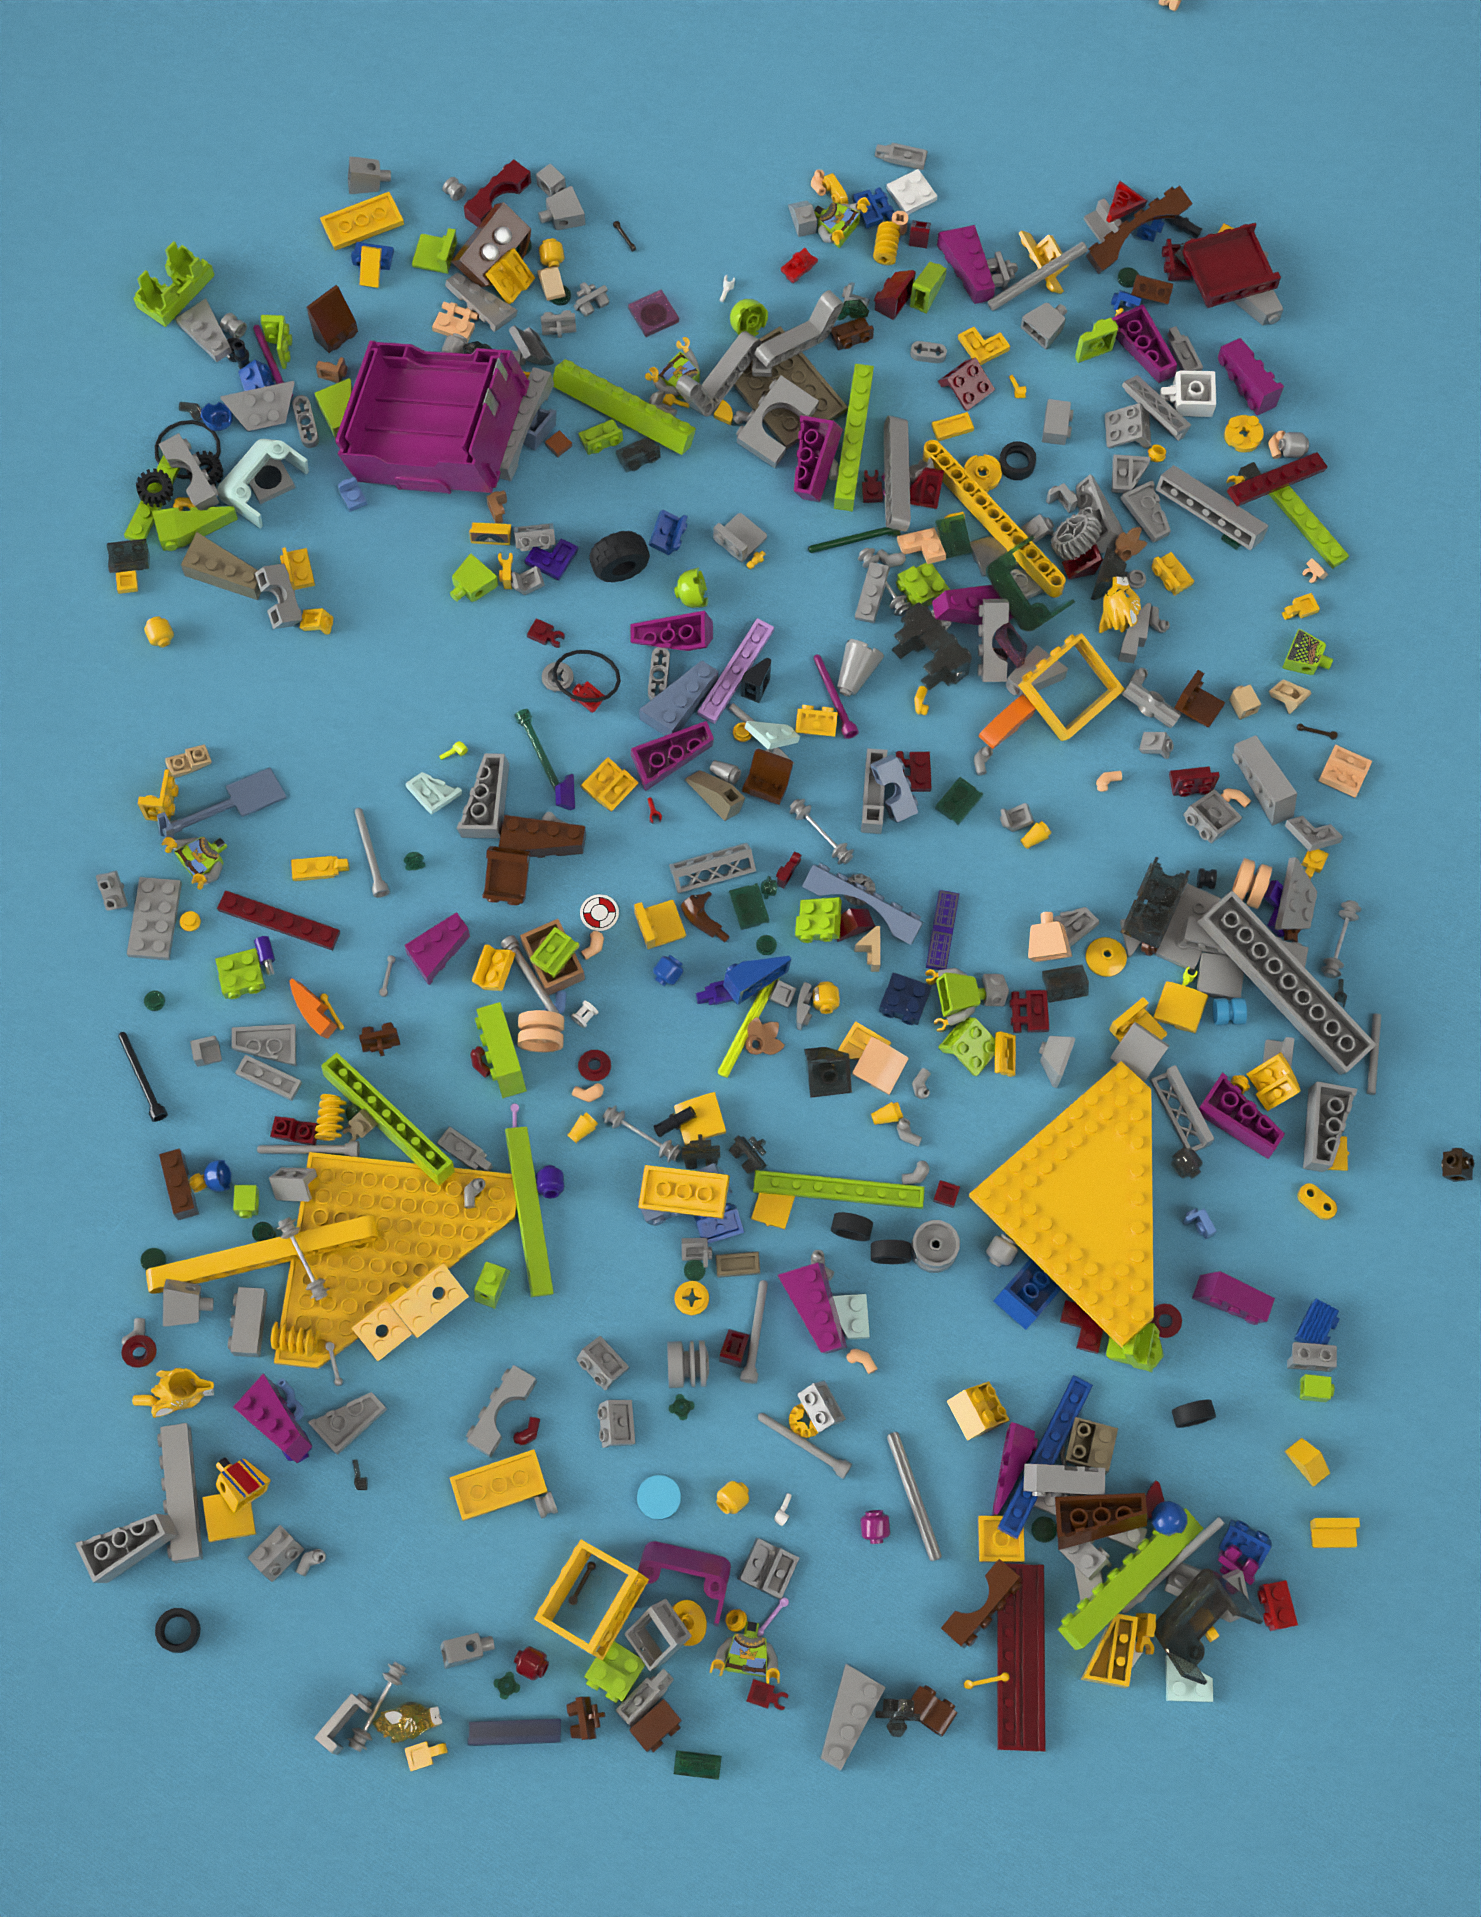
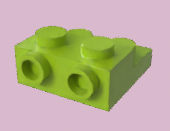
[1075,318,1118,363]
[896,562,950,612]
[795,897,842,943]
[215,948,266,999]
[584,1641,645,1703]

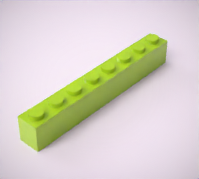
[553,359,696,455]
[834,364,874,512]
[321,1052,455,1185]
[1058,1508,1204,1650]

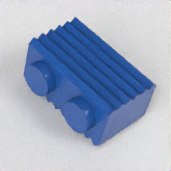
[1294,1298,1340,1345]

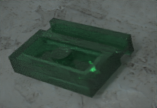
[935,514,972,559]
[935,777,984,826]
[729,883,769,930]

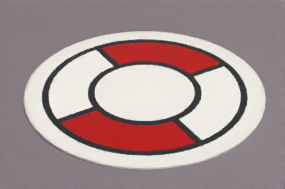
[580,894,619,931]

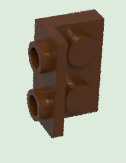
[830,316,874,351]

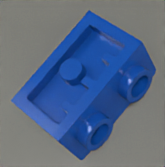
[351,242,394,270]
[1111,290,1141,311]
[694,1203,744,1244]
[1219,1519,1272,1569]

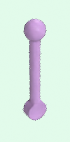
[510,1104,519,1128]
[757,1597,789,1637]

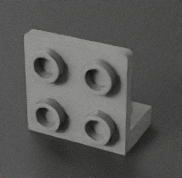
[1105,403,1152,449]

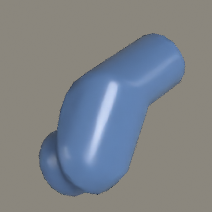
[544,991,566,1014]

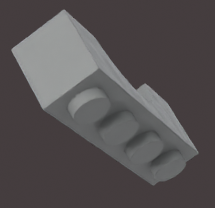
[158,433,219,510]
[977,599,1009,682]
[861,748,888,834]
[466,1365,537,1458]

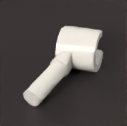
[719,275,735,302]
[774,1493,792,1526]

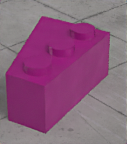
[404,912,470,985]
[1192,1271,1275,1325]

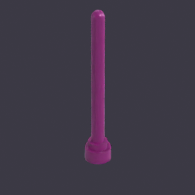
[253,325,293,398]
[814,654,859,739]

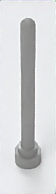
[355,808,390,898]
[501,935,559,1013]
[257,1141,360,1157]
[740,1280,768,1384]
[758,1413,852,1479]

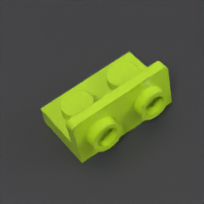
[578,419,623,455]

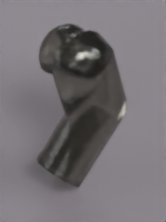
[179,401,202,421]

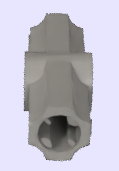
[1122,680,1181,728]

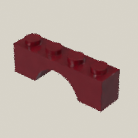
[464,159,531,227]

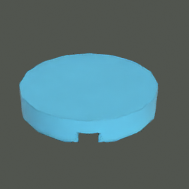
[637,1475,681,1520]

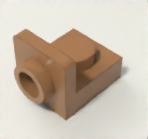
[316,357,348,383]
[487,490,507,524]

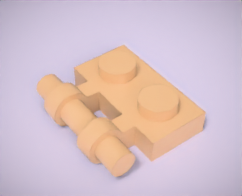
[432,301,480,343]

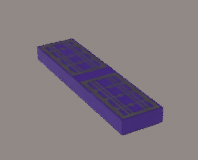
[926,890,960,970]

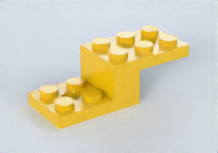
[351,1262,469,1361]

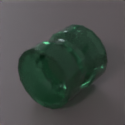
[252,1222,277,1242]

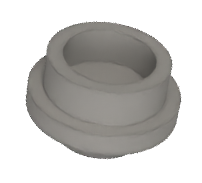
[1127,570,1146,589]

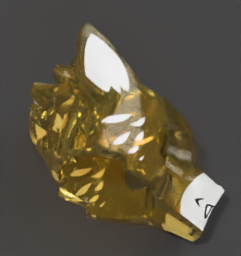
[373,1701,443,1744]

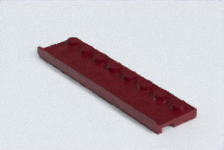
[997,1563,1046,1752]

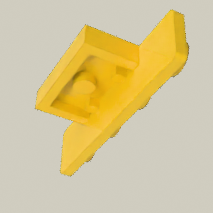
[1019,230,1069,294]

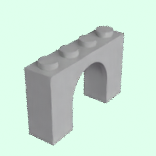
[736,375,819,468]

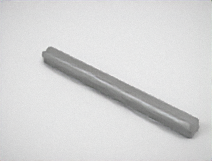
[988,242,1088,311]
[887,1432,942,1561]

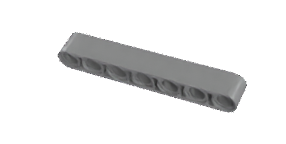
[884,416,911,532]

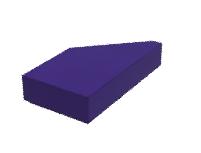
[555,773,575,810]

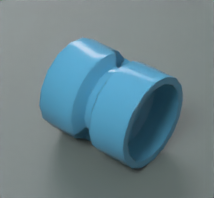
[1212,998,1247,1025]

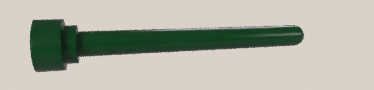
[808,527,901,553]

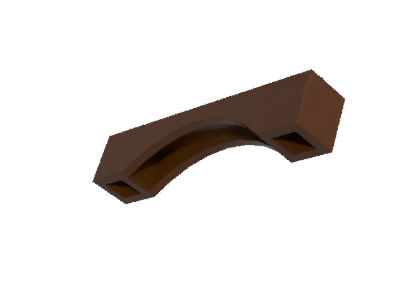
[1086,185,1193,274]

